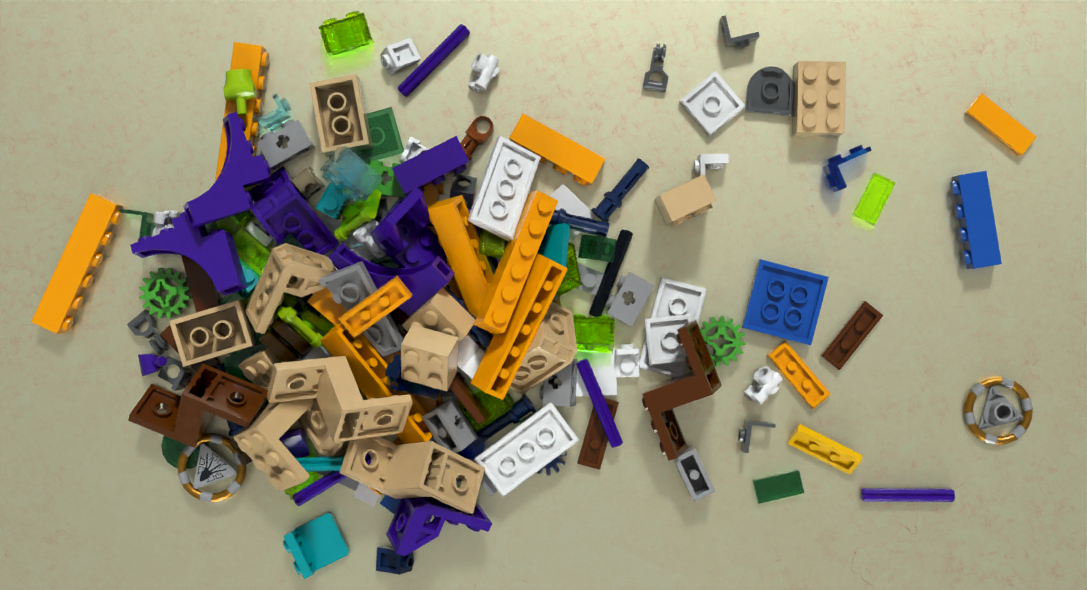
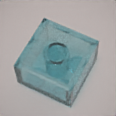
[320,146,384,201]

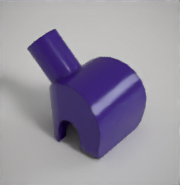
[138,353,167,376]

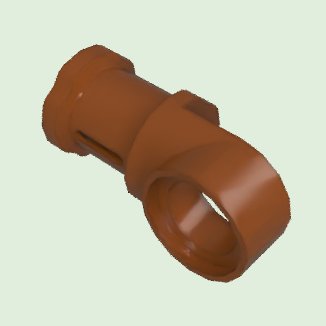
[460,116,494,161]

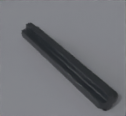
[589,229,633,318]

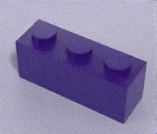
[392,136,470,195]

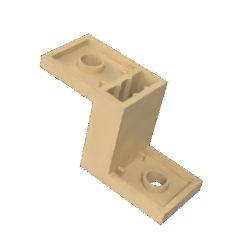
[233,348,314,491]
[267,356,413,443]
[340,436,485,514]

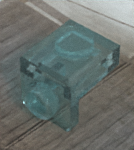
[258,93,291,131]

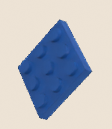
[742,259,829,345]

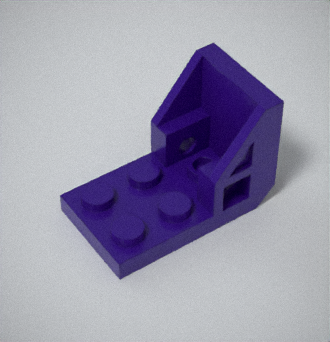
[248,166,339,255]
[370,187,448,268]
[386,497,492,556]

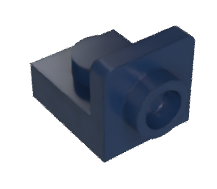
[376,546,414,575]

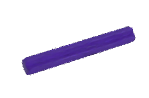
[398,24,470,97]
[576,359,623,448]
[292,453,371,506]
[861,488,955,502]

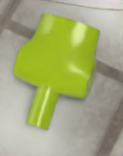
[223,69,257,115]

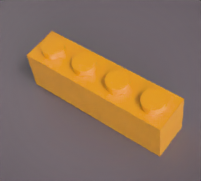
[509,113,605,186]

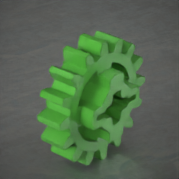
[139,268,192,318]
[700,316,746,367]

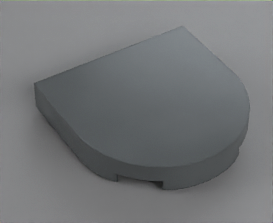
[745,66,794,116]

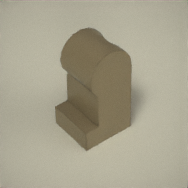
[291,167,325,199]

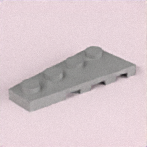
[318,261,403,357]

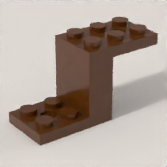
[642,320,722,461]
[128,363,268,448]

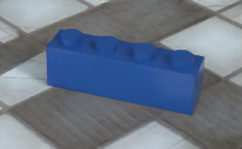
[950,171,1002,269]

